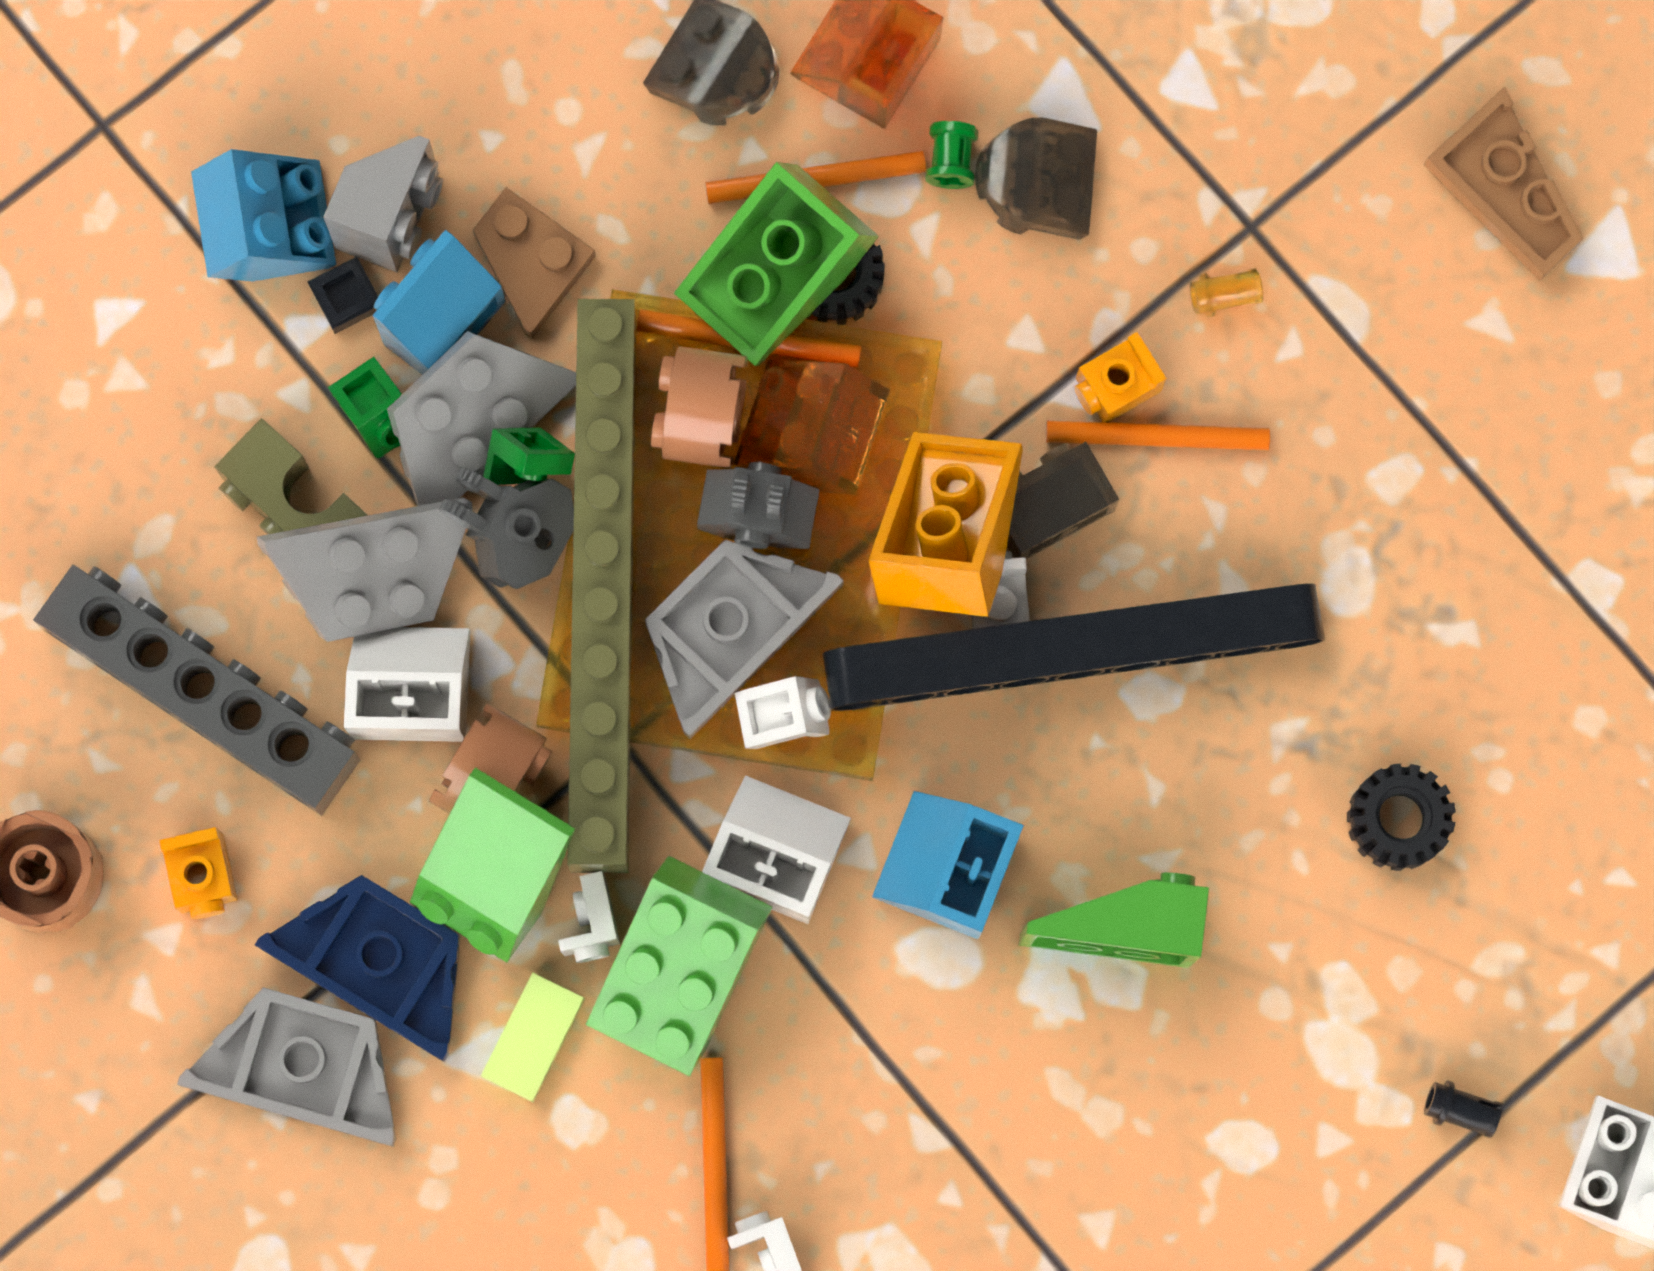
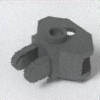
[697,462,819,549]
[438,467,574,589]

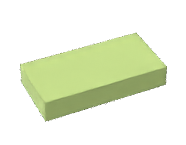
[481,972,585,1103]

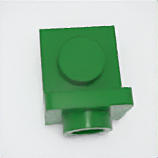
[328,357,402,458]
[483,428,575,485]

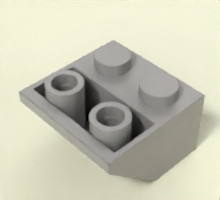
[323,136,443,272]

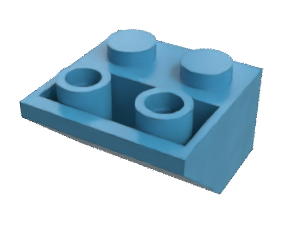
[191,149,336,282]
[372,230,506,375]
[872,791,1024,939]

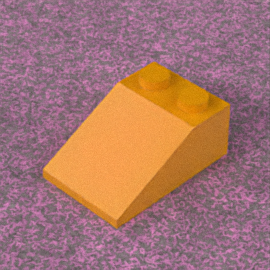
[868,432,1023,617]

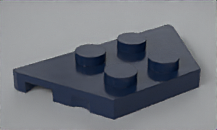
[254,875,461,1062]

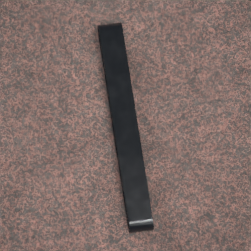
[822,583,1325,711]

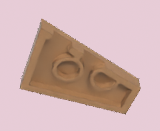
[1424,87,1583,281]

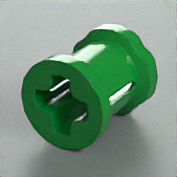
[925,121,979,189]

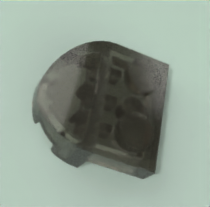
[643,0,780,126]
[975,117,1097,240]

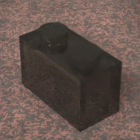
[1007,442,1120,559]

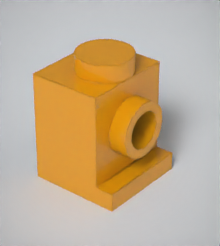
[1074,332,1167,423]
[159,827,238,919]

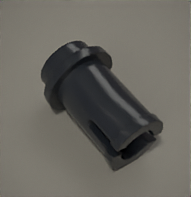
[1424,1080,1502,1138]

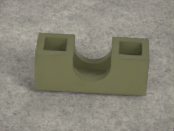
[214,418,368,535]

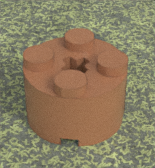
[651,346,748,469]
[429,703,552,814]
[0,810,104,933]

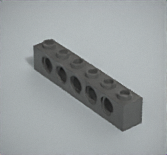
[33,564,360,816]

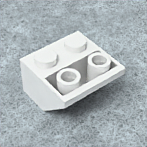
[344,627,471,742]
[702,775,851,924]
[1558,1096,1654,1249]

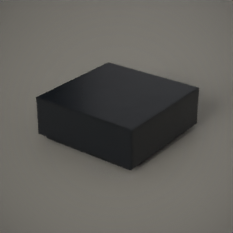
[308,257,378,334]

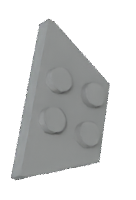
[387,331,576,506]
[257,498,472,642]
[645,540,844,739]
[177,988,396,1147]

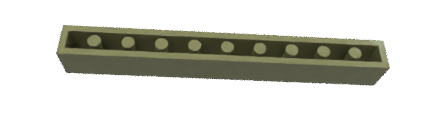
[568,299,637,873]

